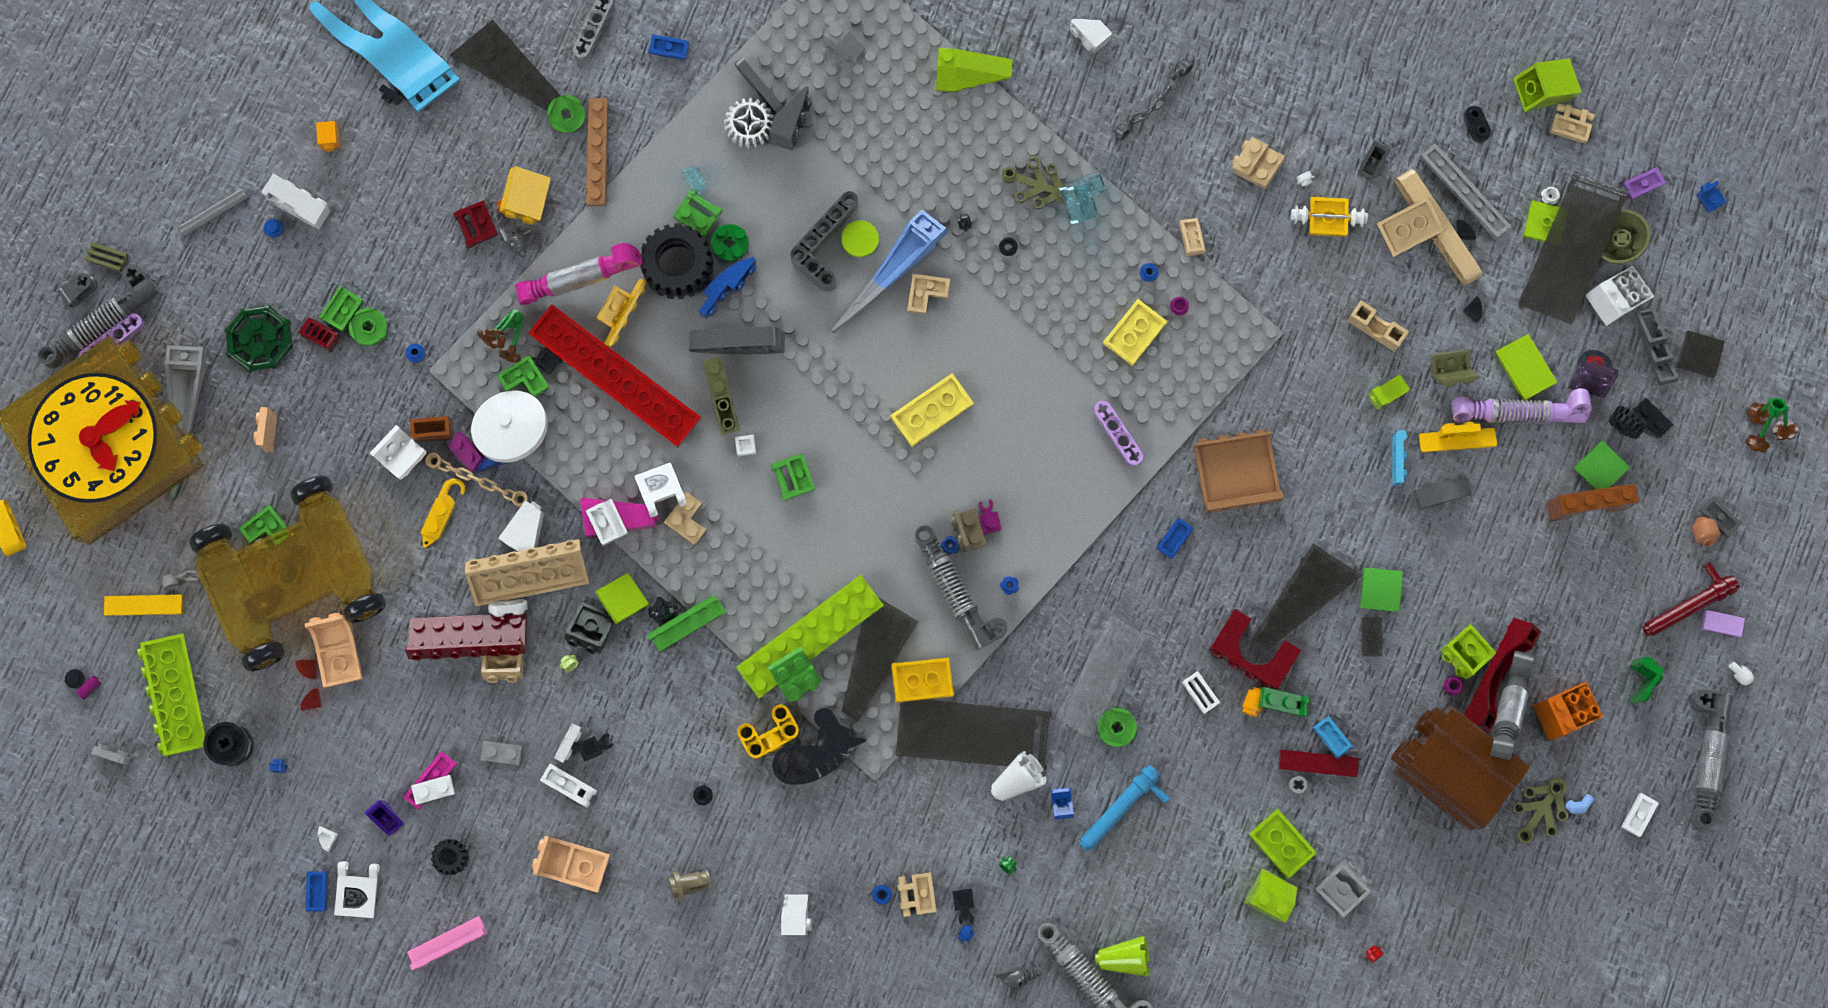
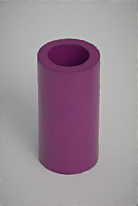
[76,675,101,700]

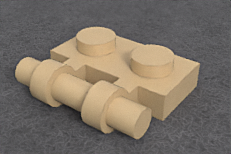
[1550,103,1595,144]
[897,872,937,917]

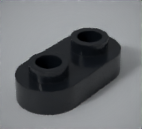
[1463,106,1491,143]

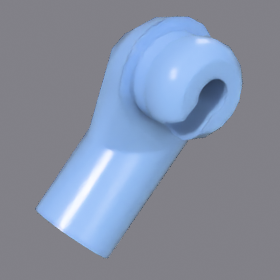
[1565,794,1595,814]

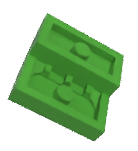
[1574,440,1630,489]
[1360,567,1402,612]

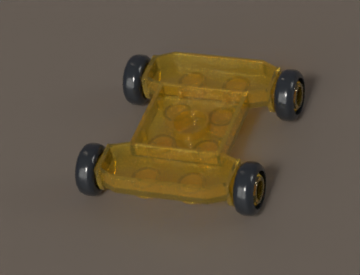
[189,476,386,672]

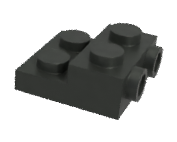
[565,601,615,654]

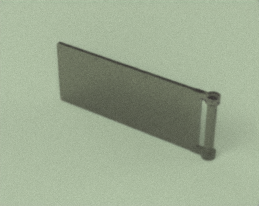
[1519,171,1629,324]
[895,700,1052,770]

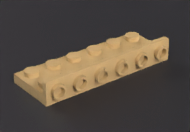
[465,539,590,606]

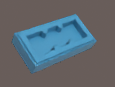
[1313,716,1353,759]

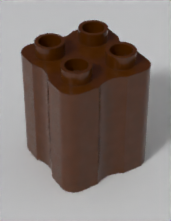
[1390,706,1530,831]

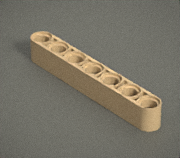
[1395,169,1482,286]

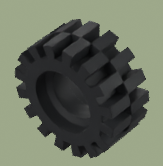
[1609,406,1647,439]
[431,839,469,875]

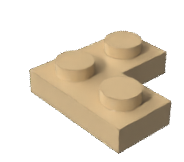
[907,274,950,315]
[664,492,707,546]

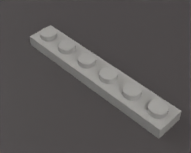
[1420,144,1511,240]

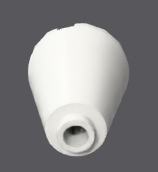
[991,751,1046,801]

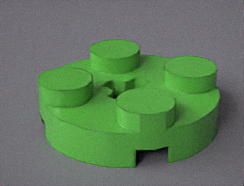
[547,95,585,133]
[349,308,388,346]
[1097,708,1137,747]

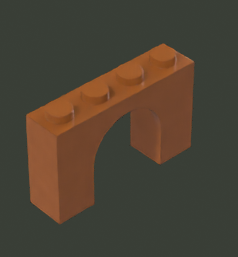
[1547,483,1639,522]

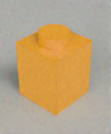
[316,121,341,152]

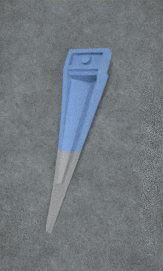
[832,210,948,334]

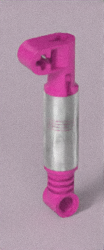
[515,243,642,305]

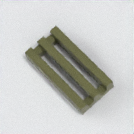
[85,242,129,272]

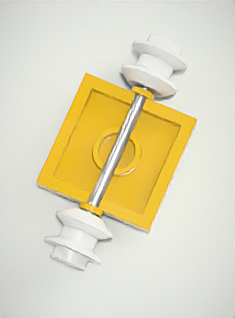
[1291,197,1368,237]

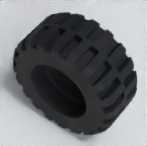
[640,223,714,300]

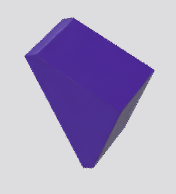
[364,800,404,836]

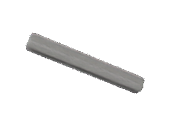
[179,189,247,236]

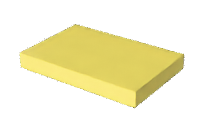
[1103,299,1168,366]

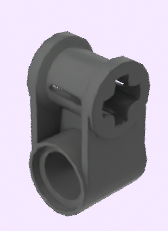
[58,273,97,308]

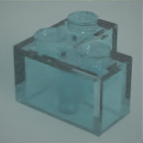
[1059,173,1106,224]

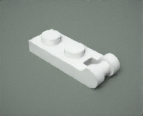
[540,764,597,808]

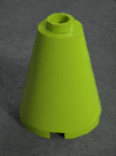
[1095,936,1150,976]

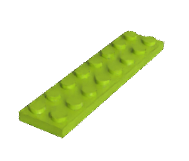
[736,575,884,699]

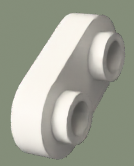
[488,599,528,617]

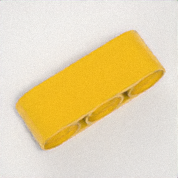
[0,499,27,557]

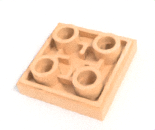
[253,407,278,453]

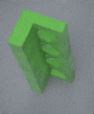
[647,595,726,652]

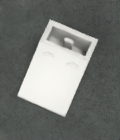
[1585,266,1654,326]

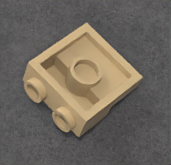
[1232,137,1285,189]
[481,654,524,683]

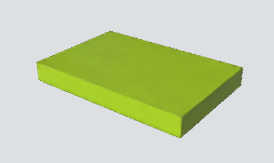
[1494,334,1558,401]
[1248,808,1317,879]

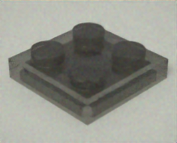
[1676,330,1725,378]

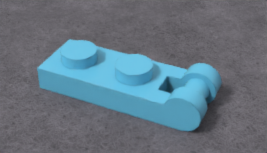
[1392,430,1407,486]

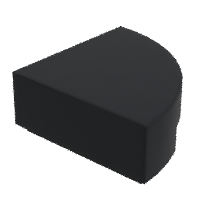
[1456,219,1476,240]
[1463,296,1482,323]

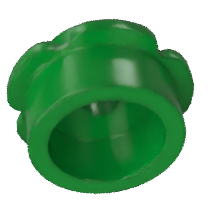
[999,856,1017,874]

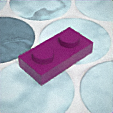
[447,432,486,472]

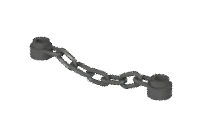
[1114,59,1194,140]

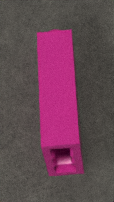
[580,498,659,539]

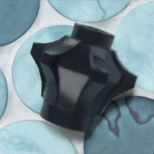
[648,597,678,627]

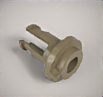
[668,870,711,902]

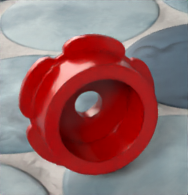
[1365,945,1384,963]

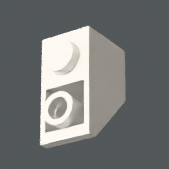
[1070,19,1112,54]

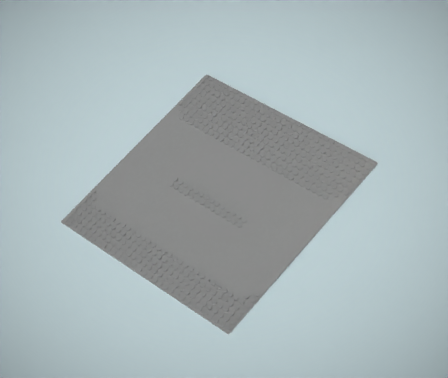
[430,0,1282,780]

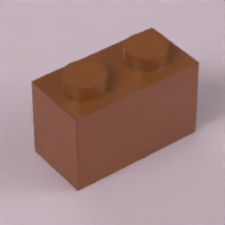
[410,416,453,442]

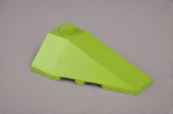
[936,48,1013,92]

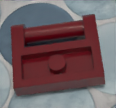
[453,200,498,248]

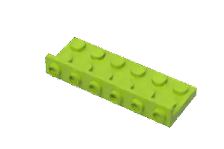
[137,633,206,758]

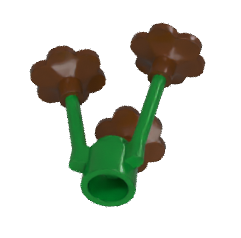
[477,309,524,362]
[1745,398,1798,453]

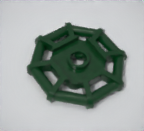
[224,304,294,373]

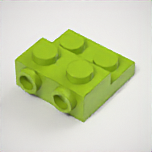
[1440,624,1496,679]

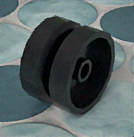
[203,722,254,767]

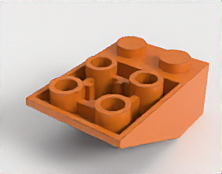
[1532,681,1603,741]

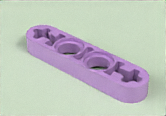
[78,313,144,367]
[1094,401,1143,466]

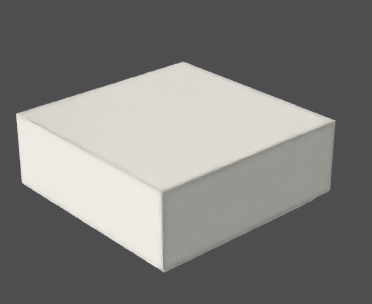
[735,434,756,457]

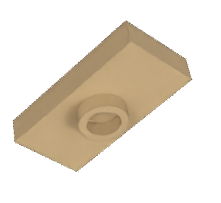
[1179,218,1206,256]

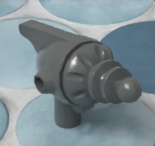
[500,227,532,258]
[995,968,1042,998]

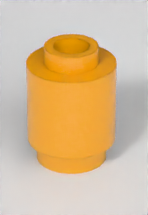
[1242,687,1262,718]

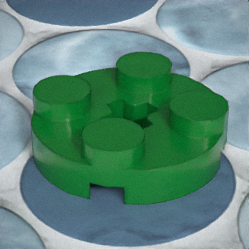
[711,224,749,263]

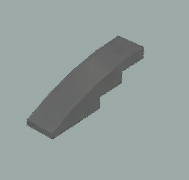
[1635,307,1679,386]

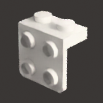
[370,425,426,480]

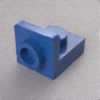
[1696,181,1726,213]

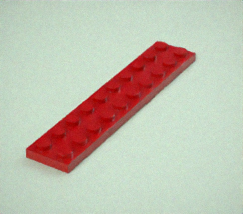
[528,304,701,448]

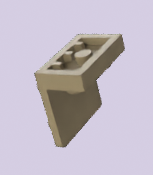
[951,509,987,552]

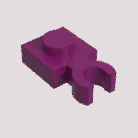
[978,499,1002,535]

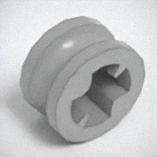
[1288,776,1307,794]

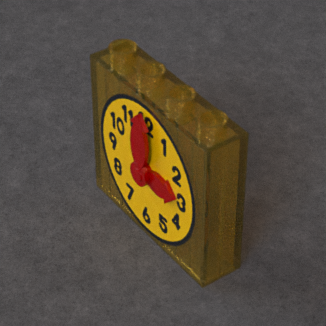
[0,336,204,545]

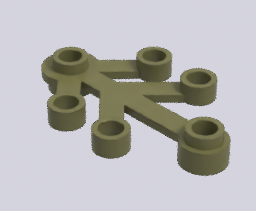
[1002,157,1072,210]
[1512,778,1568,844]

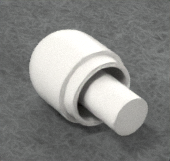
[1729,662,1754,685]

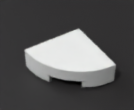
[317,826,339,852]

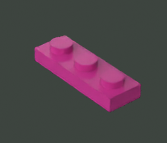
[403,751,457,810]

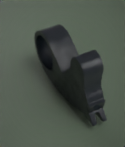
[772,708,867,785]

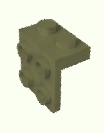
[1430,349,1479,387]

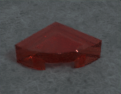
[295,660,316,680]
[301,688,322,711]

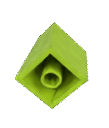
[1513,58,1582,113]
[1244,868,1297,923]

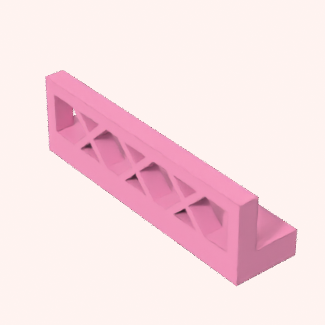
[407,916,488,970]

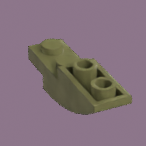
[703,356,740,435]

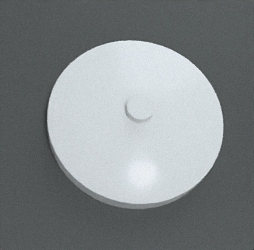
[471,391,548,463]

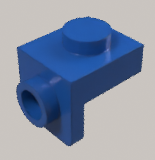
[1051,787,1074,820]

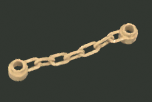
[425,453,528,507]

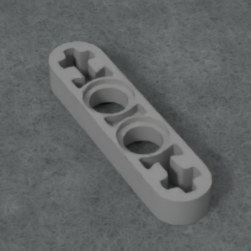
[573,0,614,61]

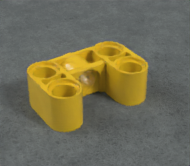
[737,704,800,759]

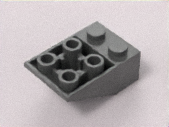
[769,86,812,151]

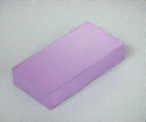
[1701,610,1745,638]

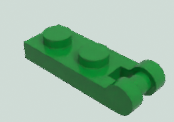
[1258,687,1311,717]

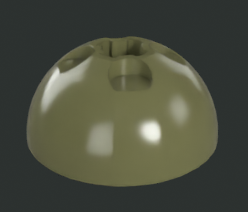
[1592,209,1651,265]

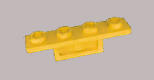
[596,279,647,347]
[1419,422,1497,453]

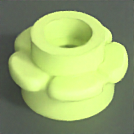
[560,654,578,672]

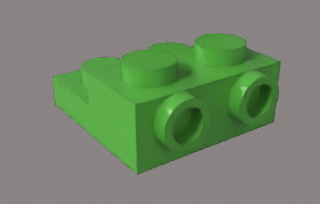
[768,647,822,702]

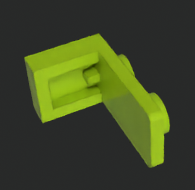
[1368,375,1410,410]

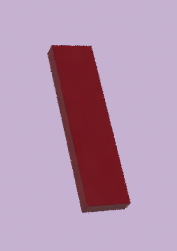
[1278,750,1359,778]

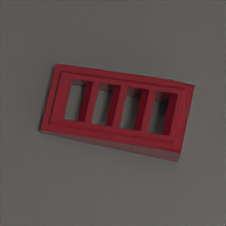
[299,317,341,352]

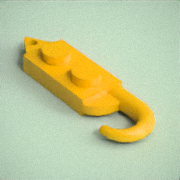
[420,478,465,549]

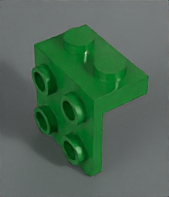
[1630,657,1665,705]

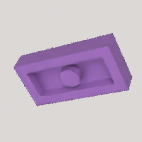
[1622,167,1666,200]

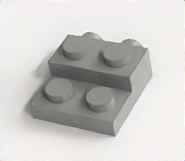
[1315,859,1373,917]

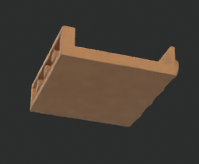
[1194,429,1284,513]

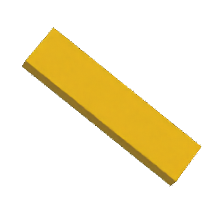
[104,595,184,616]

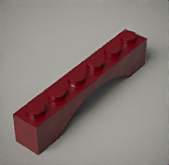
[1464,618,1541,734]

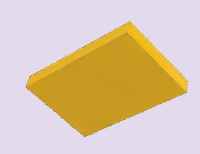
[891,657,954,703]

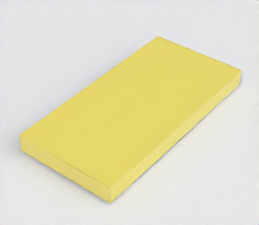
[890,373,974,447]

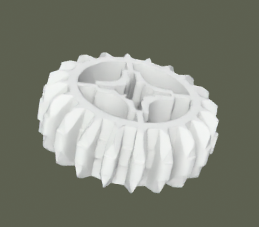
[724,97,774,149]

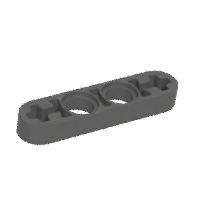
[734,57,783,115]

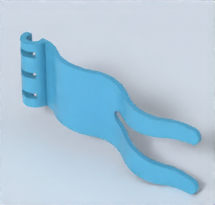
[309,0,461,113]

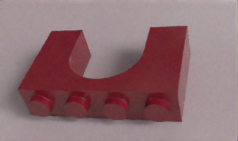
[1209,608,1302,690]

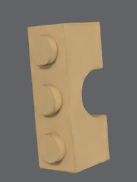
[1347,300,1409,352]

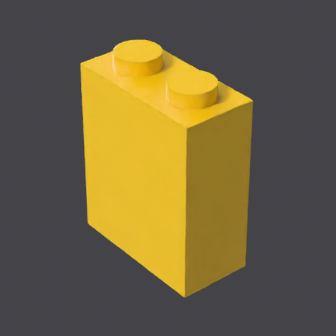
[499,166,551,225]

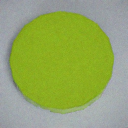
[842,220,879,258]

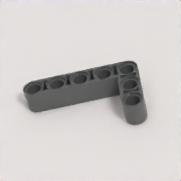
[790,191,858,291]

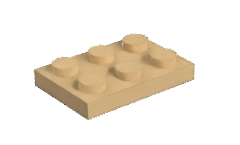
[1377,197,1446,257]

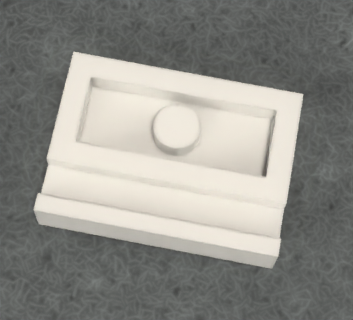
[586,499,628,546]

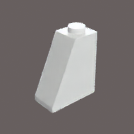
[499,500,544,552]

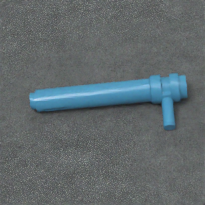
[1079,765,1169,851]

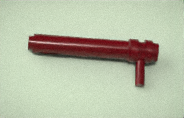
[1642,562,1740,637]

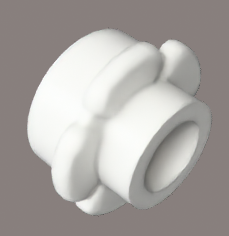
[1296,171,1314,187]
[1541,187,1560,205]

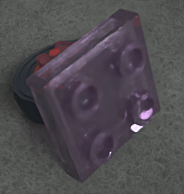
[1568,350,1619,398]

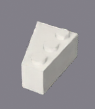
[261,173,330,230]
[781,895,812,935]

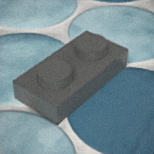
[1699,497,1742,538]

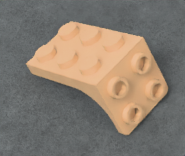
[304,613,363,688]
[531,836,610,893]

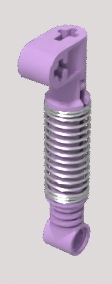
[1451,388,1592,425]

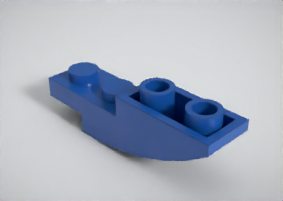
[699,257,757,319]

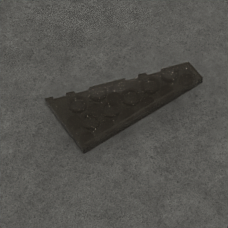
[450,19,561,111]
[1251,544,1362,651]
[842,597,919,721]

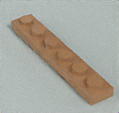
[586,98,609,207]

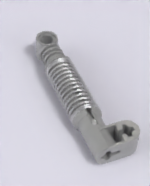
[1037,923,1153,1008]

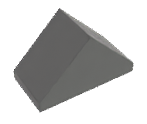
[1357,140,1391,180]

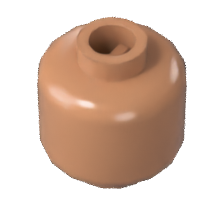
[1692,517,1721,547]

